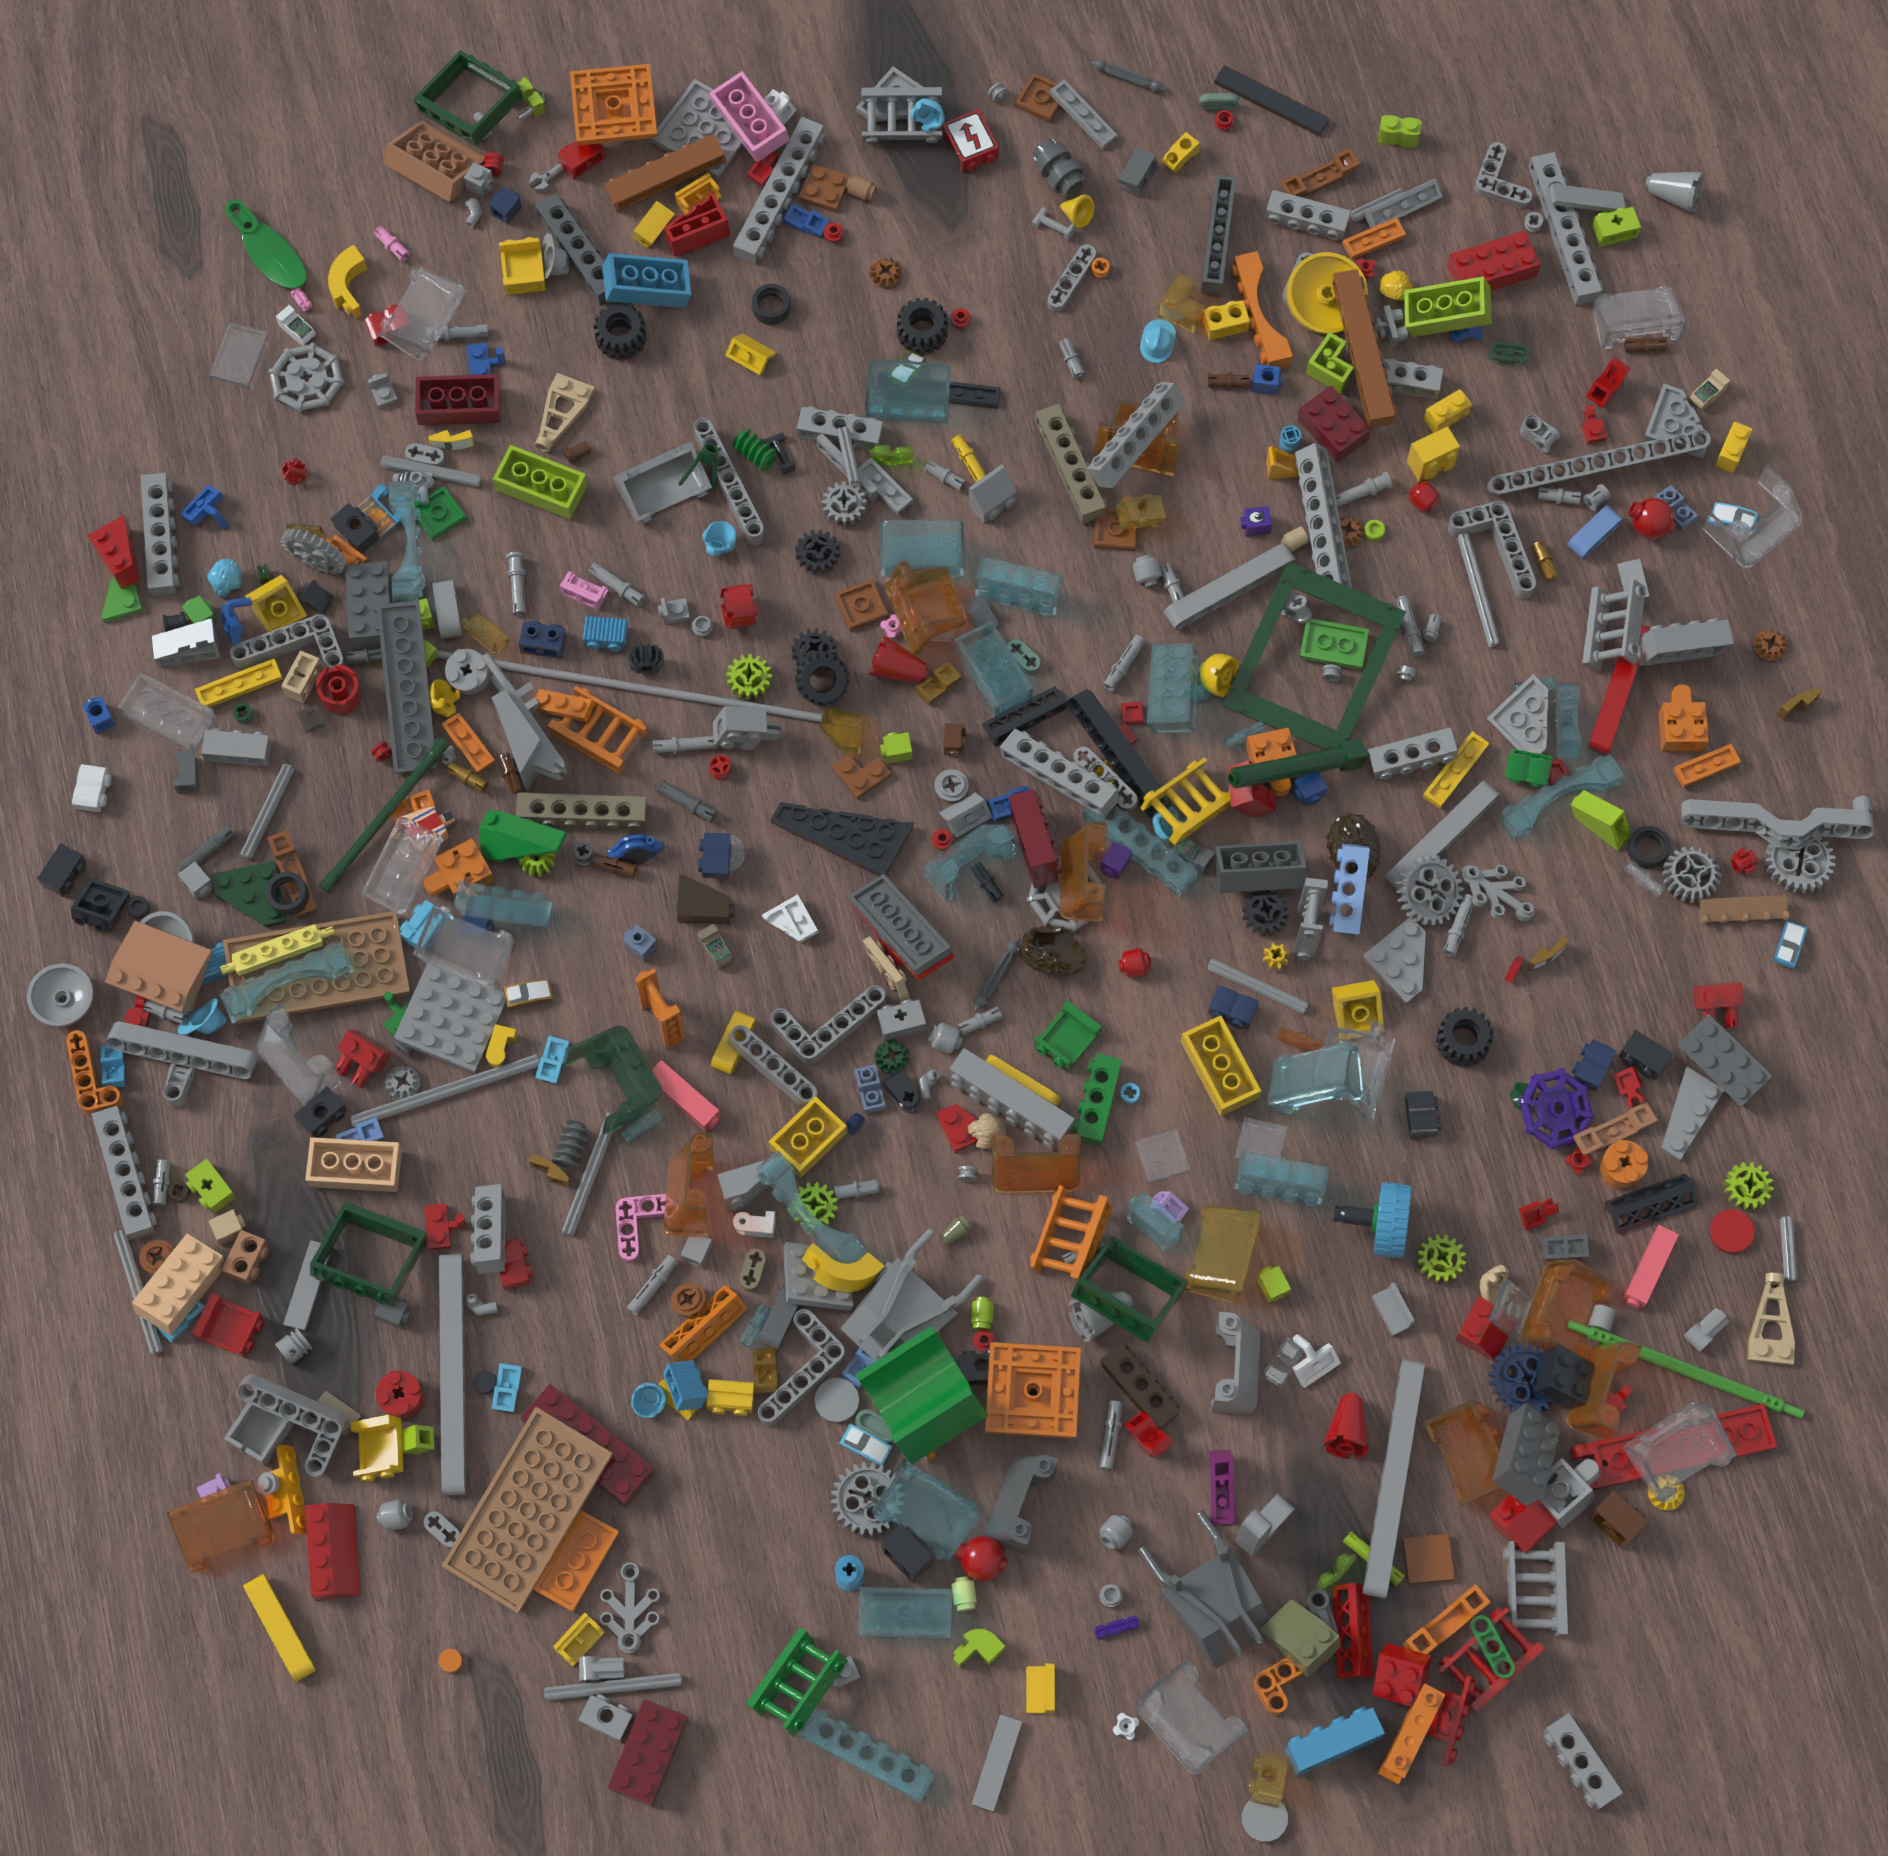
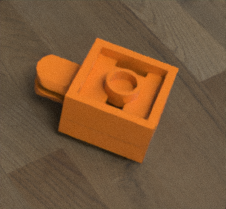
[1658,684,1709,751]
[1246,728,1296,796]
[424,838,495,902]

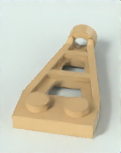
[534,373,595,453]
[1747,1273,1795,1366]

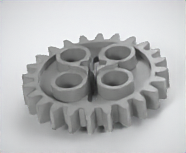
[280,528,347,575]
[1764,836,1836,894]
[1396,855,1464,925]
[830,1462,904,1537]

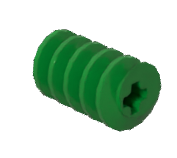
[731,428,776,472]

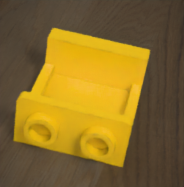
[499,237,546,295]
[351,1415,403,1482]

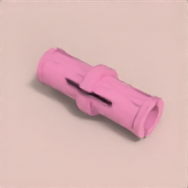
[374,226,410,262]

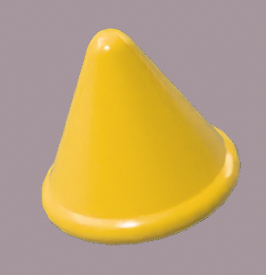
[1060,194,1095,228]

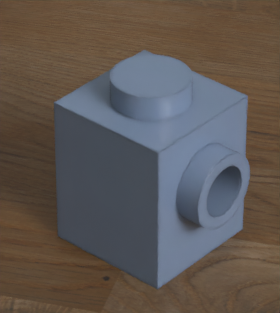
[623,924,658,962]

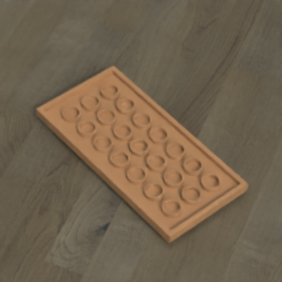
[223,911,410,1024]
[442,1407,614,1613]

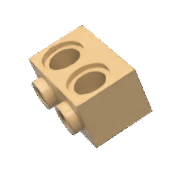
[281,650,323,704]

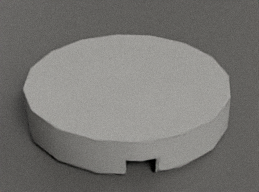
[814,1378,859,1423]
[1241,1795,1288,1842]

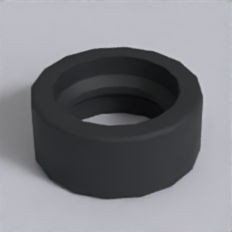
[752,284,791,325]
[1627,826,1670,869]
[266,872,310,915]

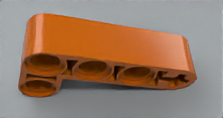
[66,1030,124,1116]
[1253,1655,1333,1716]

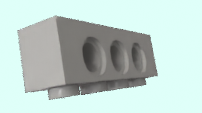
[1265,190,1351,241]
[1356,358,1443,400]
[797,406,883,453]
[1368,727,1458,780]
[470,1184,506,1274]
[1543,1713,1623,1811]

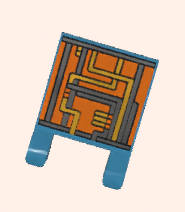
[352,484,410,550]

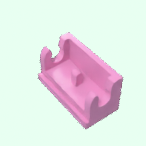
[560,571,609,611]

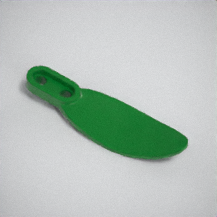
[225,199,307,289]

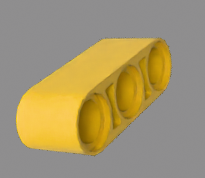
[711,1010,757,1075]

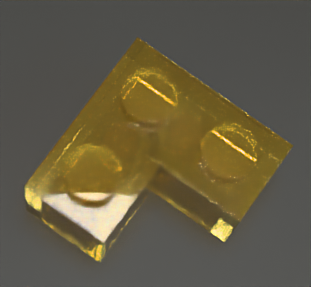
[1158,272,1205,333]

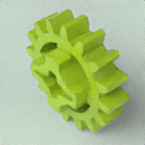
[726,654,772,700]
[1724,1162,1774,1210]
[790,1182,838,1231]
[1417,1234,1466,1283]

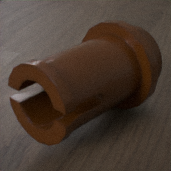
[563,441,591,463]

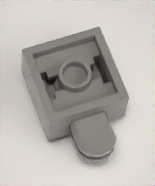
[713,706,781,750]
[1539,1459,1601,1529]

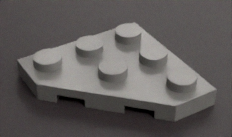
[856,67,940,122]
[1644,384,1707,459]
[1487,674,1549,754]
[1362,916,1426,1005]
[783,1242,853,1311]

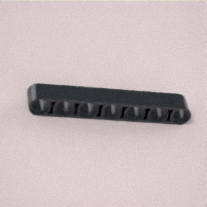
[1068,689,1171,817]

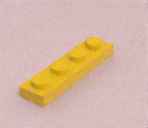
[195,659,283,710]
[1423,731,1489,809]

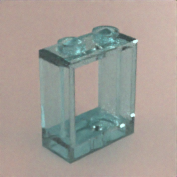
[1127,1192,1184,1253]

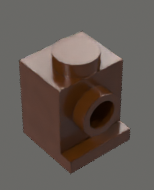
[944,723,966,758]

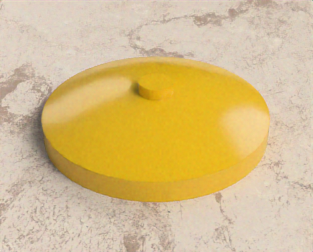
[1286,252,1368,335]

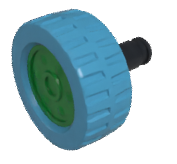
[1333,1182,1411,1258]

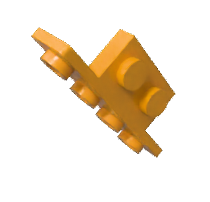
[266,1445,307,1535]

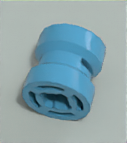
[1279,425,1301,453]

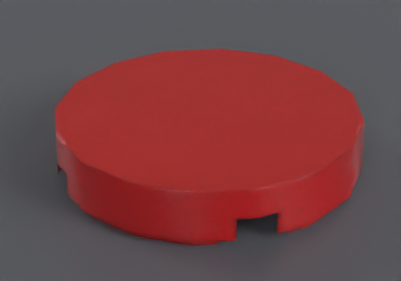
[1709,1209,1755,1254]

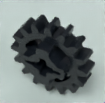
[795,529,840,574]
[791,628,837,674]
[1242,890,1289,936]

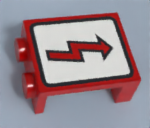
[942,109,999,172]

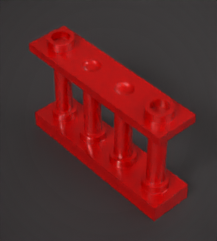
[1438,1607,1545,1712]

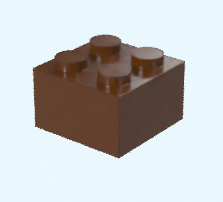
[1588,1490,1648,1550]

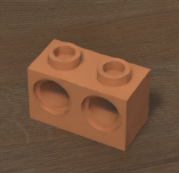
[222,1230,269,1285]

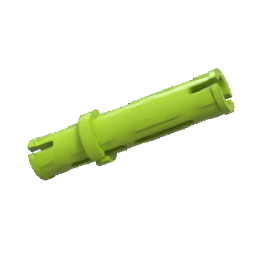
[1343,1531,1405,1587]

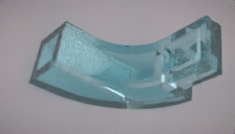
[1554,683,1582,759]

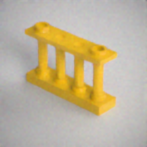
[1140,757,1231,845]

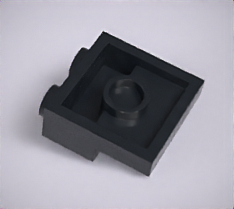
[71,878,130,933]

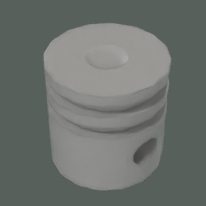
[275,1328,313,1365]

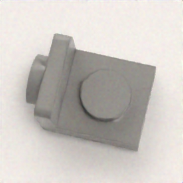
[368,373,398,409]
[658,598,690,625]
[832,1656,860,1690]

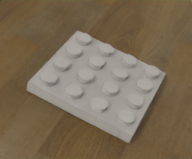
[651,79,743,179]
[393,962,506,1074]

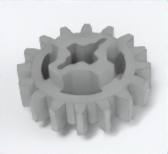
[822,481,867,526]

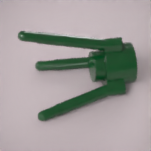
[678,443,721,490]

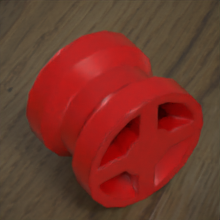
[483,152,504,177]
[709,755,731,780]

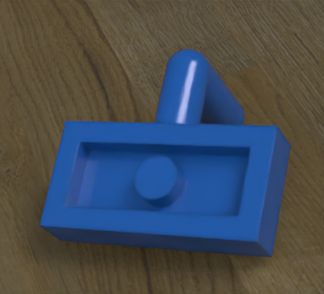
[466,342,506,375]
[180,485,229,529]
[221,597,252,644]

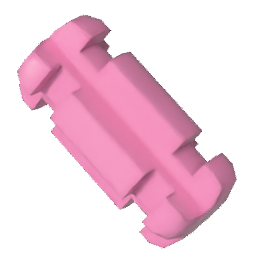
[291,288,312,311]

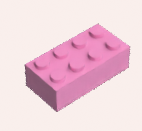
[709,71,790,162]

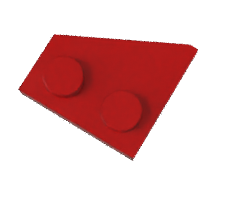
[936,1104,978,1153]

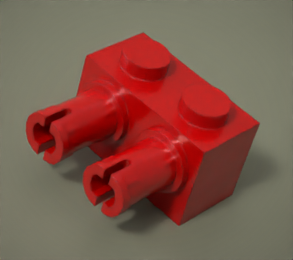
[1693,981,1744,1028]
[332,1030,392,1088]

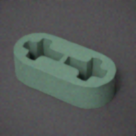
[1007,639,1041,675]

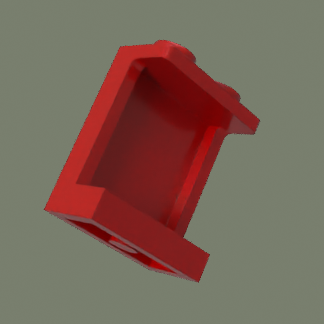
[192,1293,264,1358]

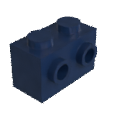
[519,621,567,659]

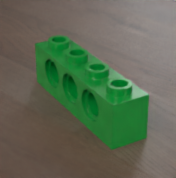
[1073,1053,1122,1147]

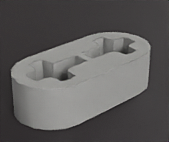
[405,443,445,467]
[424,1511,460,1549]

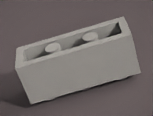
[201,728,272,767]

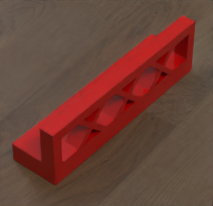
[1333,1583,1374,1679]

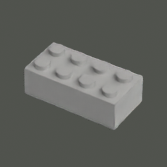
[1638,618,1734,666]

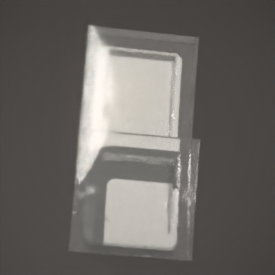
[1262,1337,1304,1389]

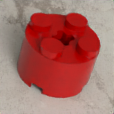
[720,584,758,630]
[316,665,362,715]
[375,1370,425,1420]

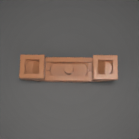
[1573,1102,1658,1156]

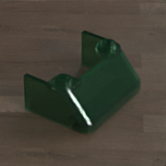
[563,1025,662,1135]

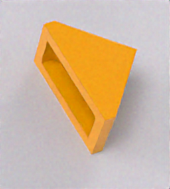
[1266,446,1299,479]

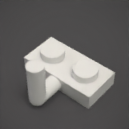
[1292,1334,1341,1388]

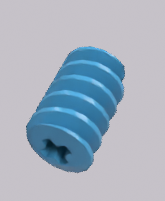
[835,1555,865,1592]

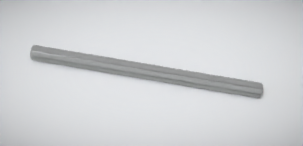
[351,1054,540,1128]

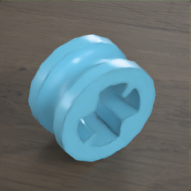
[1120,1083,1140,1104]

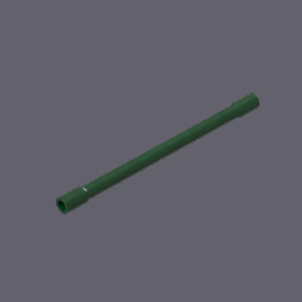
[318,737,450,894]

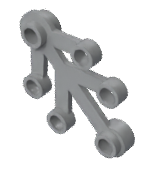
[1461,865,1535,922]
[600,1562,660,1654]

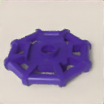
[1518,1068,1595,1150]

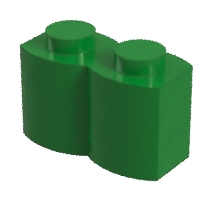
[1505,749,1553,787]

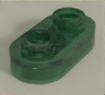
[1488,341,1530,365]

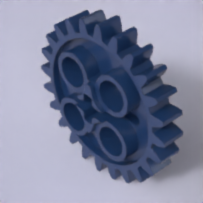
[1488,1343,1555,1414]

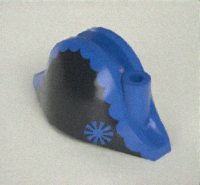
[607,833,663,865]

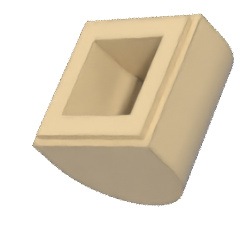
[1281,526,1308,552]

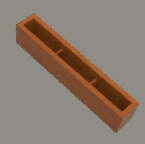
[604,134,727,212]

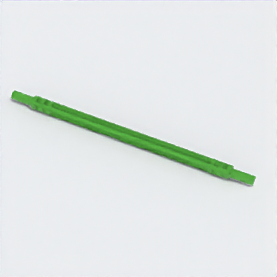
[1567,1320,1805,1419]

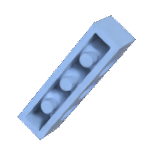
[1329,844,1370,934]

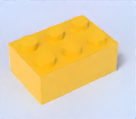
[768,1096,847,1179]

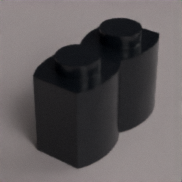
[1404,1091,1441,1139]

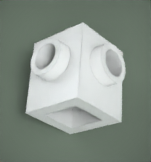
[764,89,797,125]

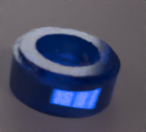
[846,1113,865,1135]

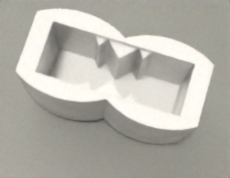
[72,764,112,813]

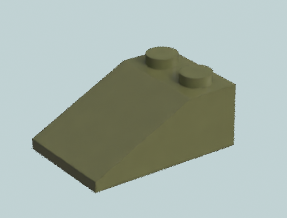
[1259,1599,1341,1677]

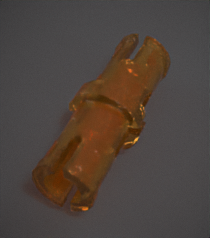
[1277,1027,1323,1054]

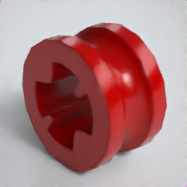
[371,742,392,762]

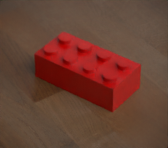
[1447,231,1541,291]

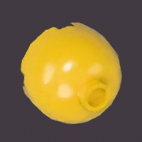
[1199,654,1239,697]

